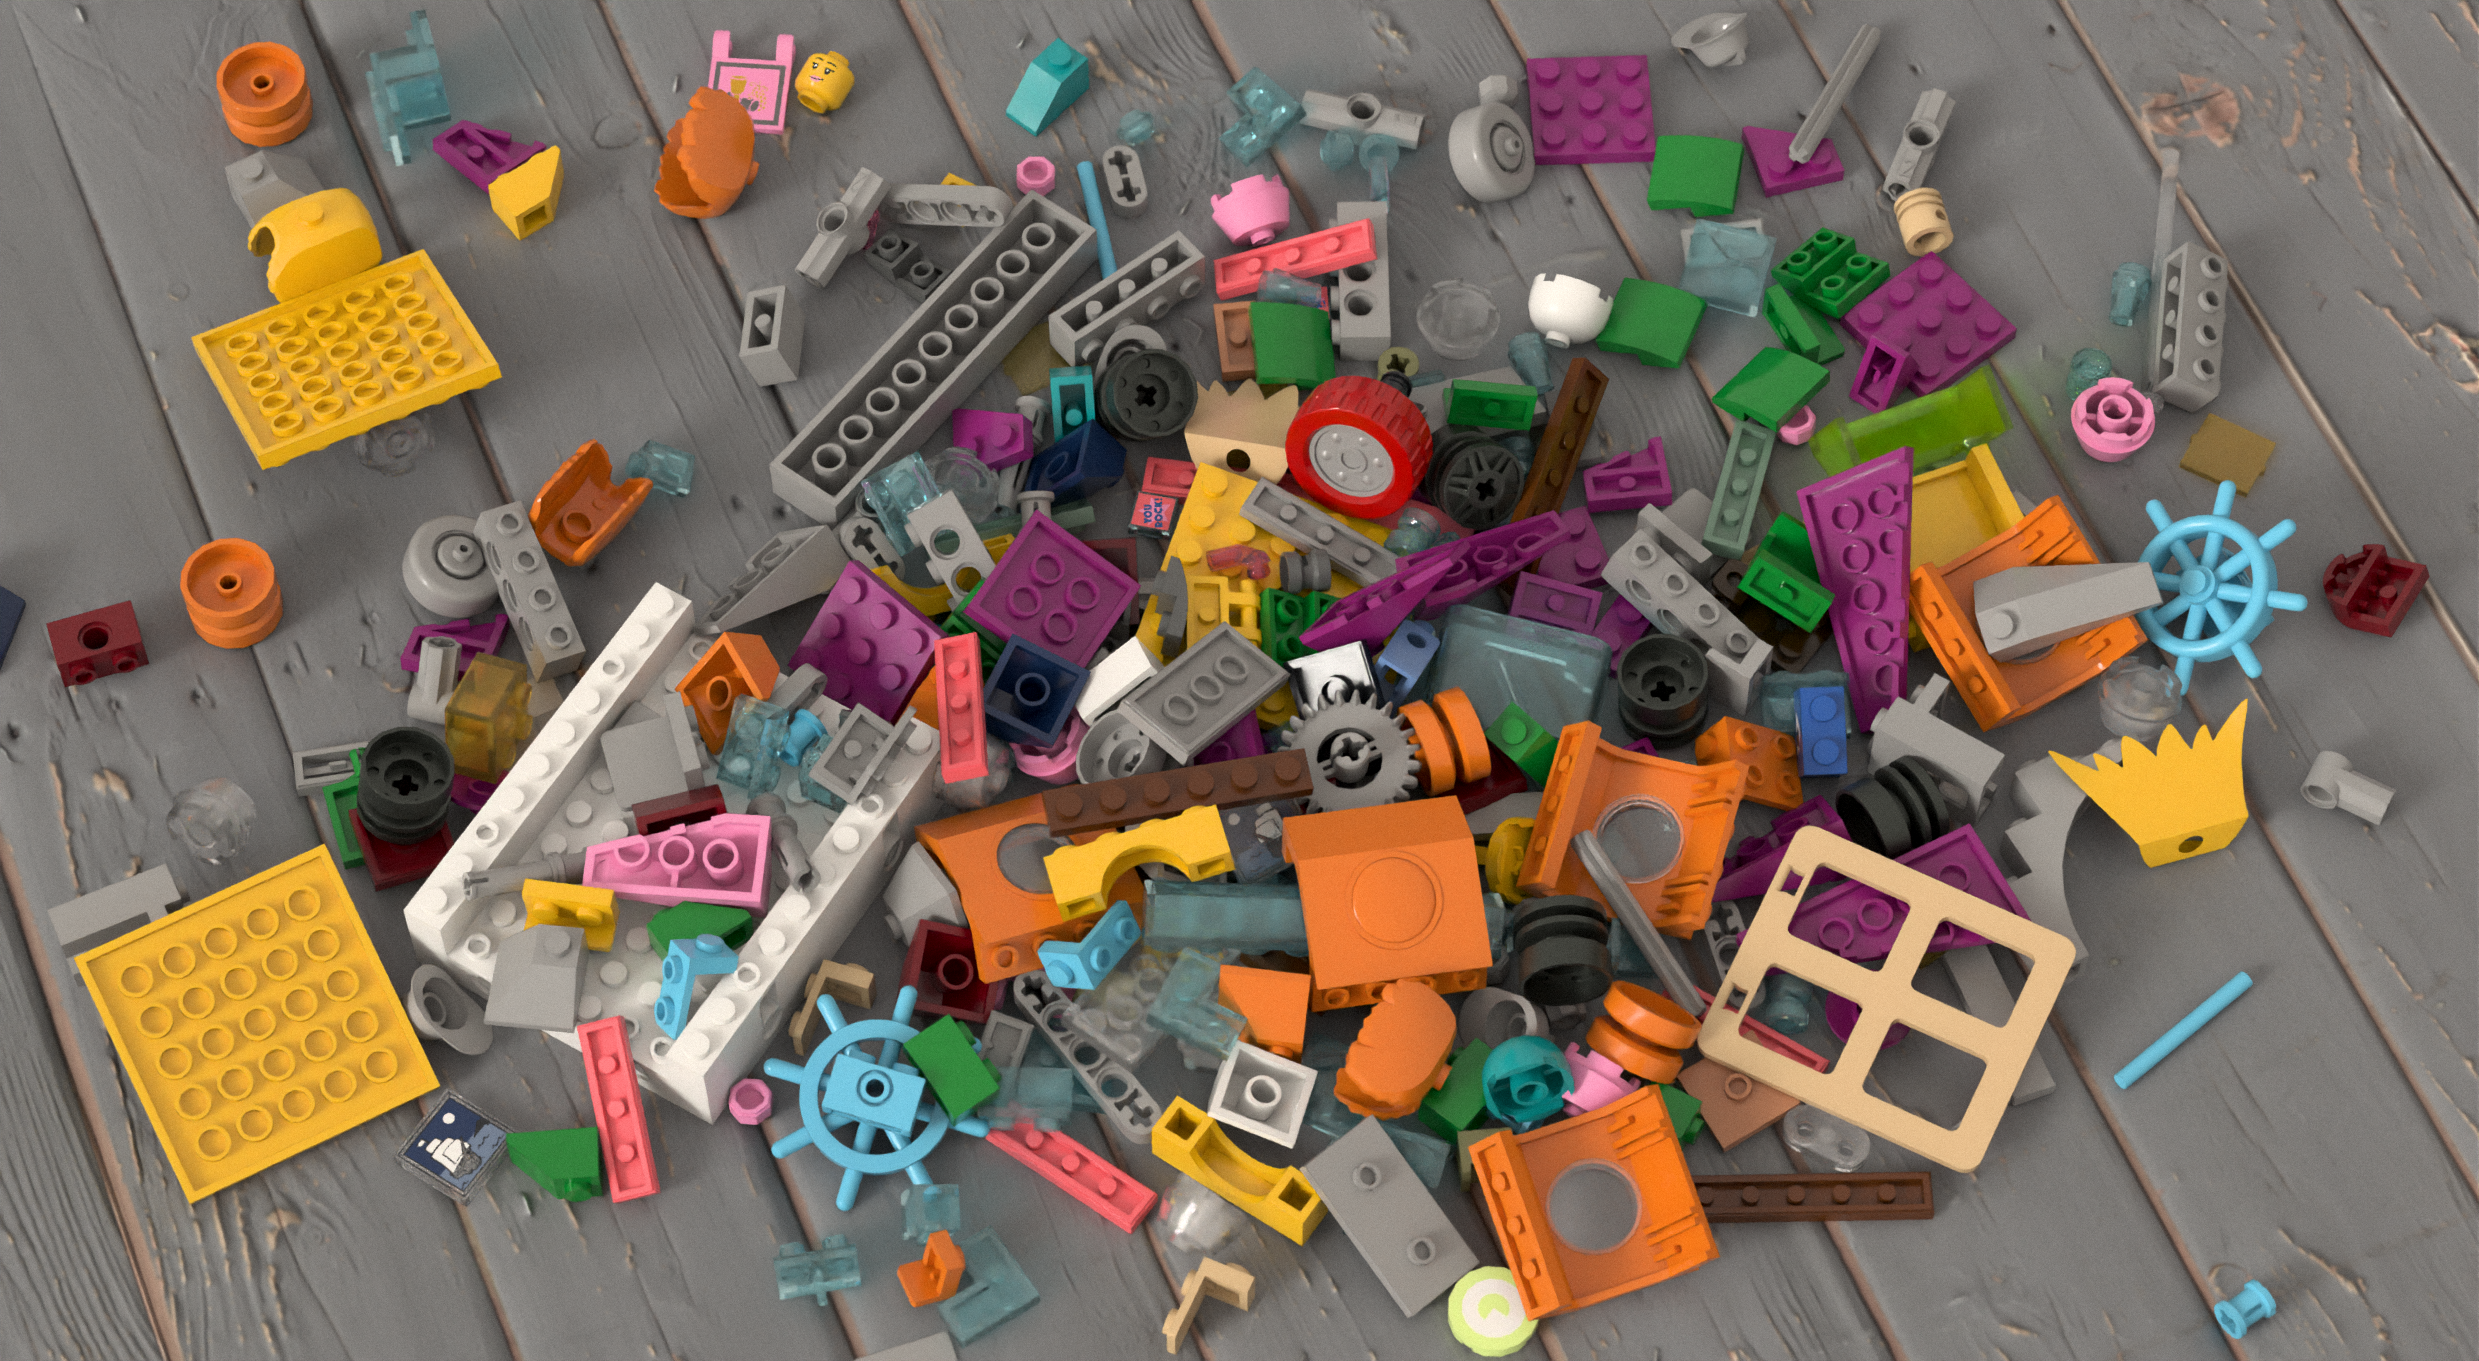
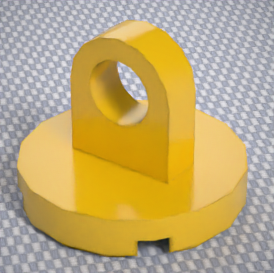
[1475,816,1535,905]

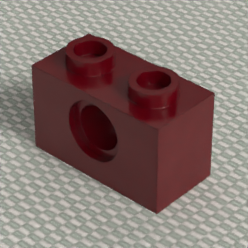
[46,600,149,687]

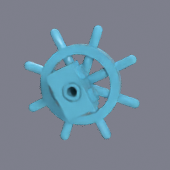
[2135,480,2308,696]
[764,985,990,1211]

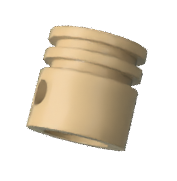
[1894,188,1954,257]

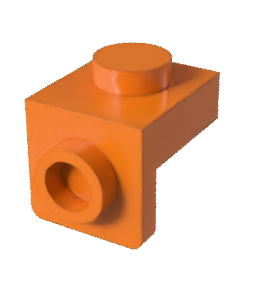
[897,1230,966,1307]

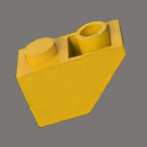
[488,145,564,241]

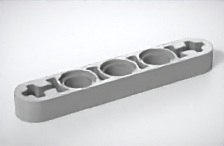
[1013,969,1162,1144]

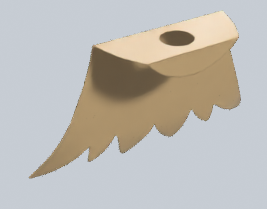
[1184,378,1300,485]

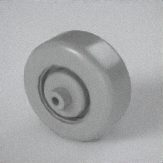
[1448,102,1535,203]
[402,515,499,618]

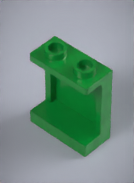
[1737,512,1835,633]

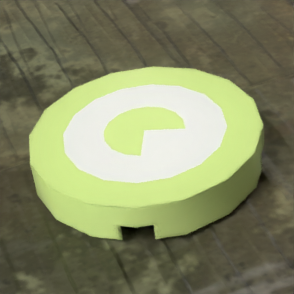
[1448,1266,1539,1357]

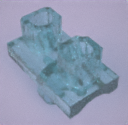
[773,1234,862,1307]

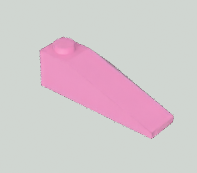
[582,813,772,918]

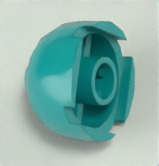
[1481,1035,1575,1123]

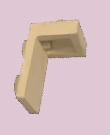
[789,959,877,1056]
[1162,1256,1255,1355]

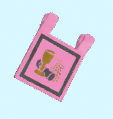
[708,30,796,135]

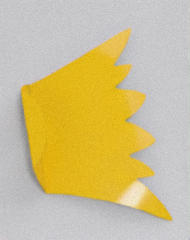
[2048,699,2249,868]

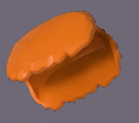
[654,86,759,219]
[528,439,653,567]
[1334,978,1457,1121]

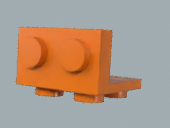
[1695,716,1804,811]

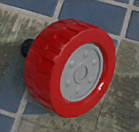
[1285,371,1433,519]

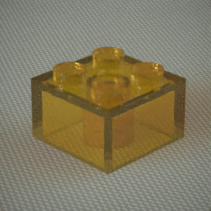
[444,652,533,784]

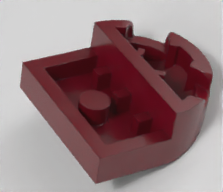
[2323,544,2430,638]

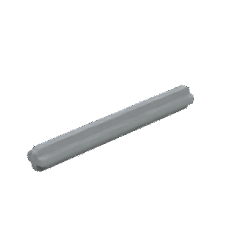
[1789,24,1881,164]
[1570,830,1707,1018]

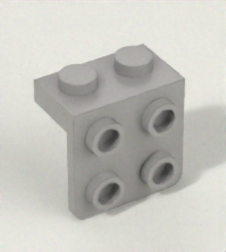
[1636,488,1752,586]
[600,691,710,812]
[808,703,917,805]

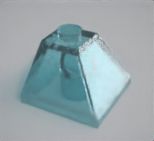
[1678,218,1777,318]

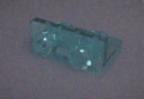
[861,451,951,557]
[1759,670,1852,740]
[716,693,791,800]
[978,1066,1074,1132]
[1364,1118,1456,1188]

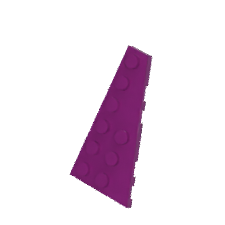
[1796,446,1914,734]
[1736,823,2032,977]

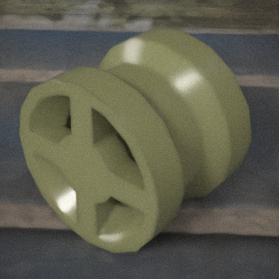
[1377,347,1419,388]

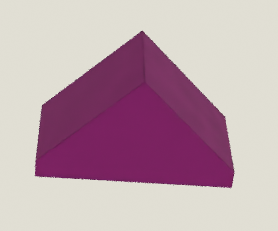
[1849,332,1920,418]

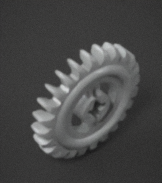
[1277,689,1422,815]

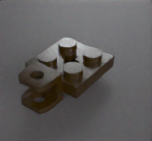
[1709,559,1834,684]

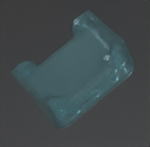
[1422,604,1613,742]

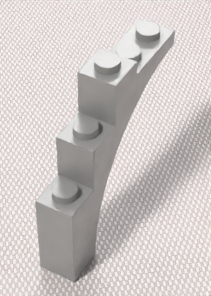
[1999,733,2143,986]

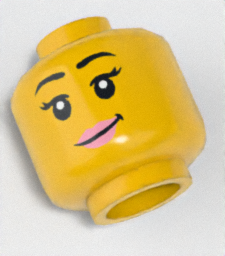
[795,51,855,113]

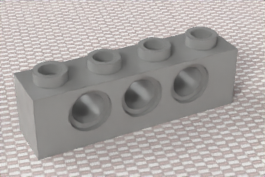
[1329,202,1391,361]
[904,487,996,612]
[473,500,586,683]
[1601,529,1758,664]

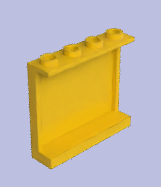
[1908,443,2024,652]

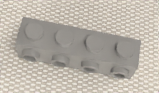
[1049,230,1205,367]
[2152,241,2229,414]

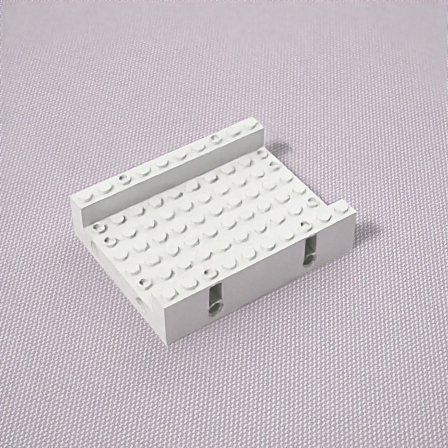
[403,582,954,1125]

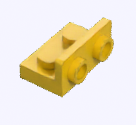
[522,879,620,952]

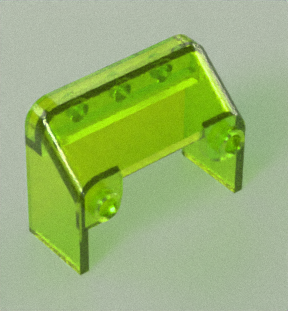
[1807,365,2014,477]

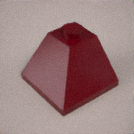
[895,919,999,1025]

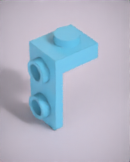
[1037,900,1141,990]
[654,934,739,1040]

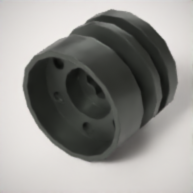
[1094,349,1198,442]
[1418,424,1524,530]
[1617,634,1708,749]
[357,727,455,845]
[1835,756,1950,860]
[1513,895,1613,1006]

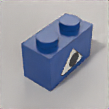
[1794,686,1848,778]

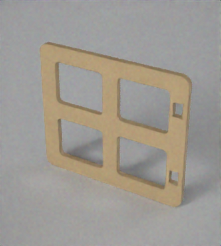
[1697,826,2076,1173]

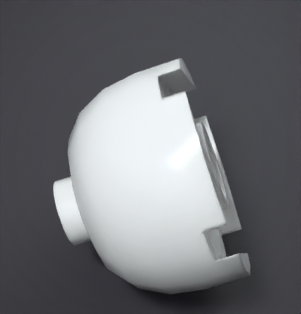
[1528,274,1614,349]

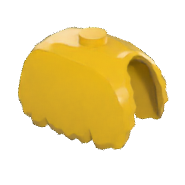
[247,188,383,303]

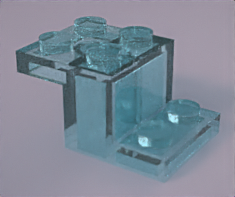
[365,9,451,166]

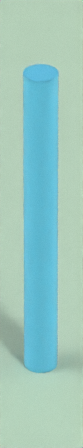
[1077,161,1117,279]
[2114,971,2253,1089]

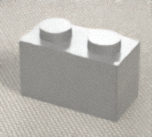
[739,285,806,387]

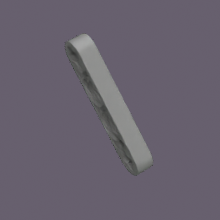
[876,183,1013,227]

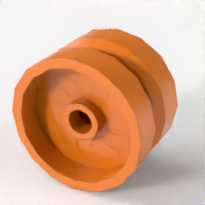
[216,42,313,147]
[180,538,283,649]
[1397,686,1491,797]
[1585,980,1702,1084]

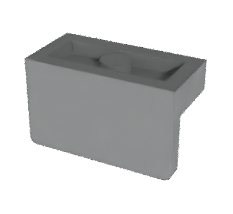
[1705,638,1773,717]

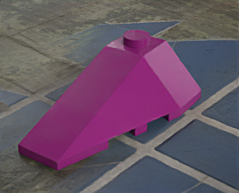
[1395,510,1571,621]
[1299,539,1471,657]
[1711,794,1852,903]

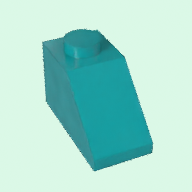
[1006,38,1089,137]
[1049,365,1095,443]

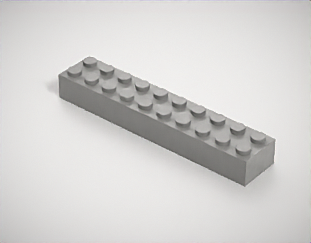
[770,189,1098,530]

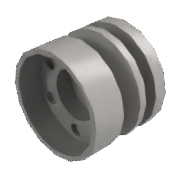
[1076,709,1194,784]

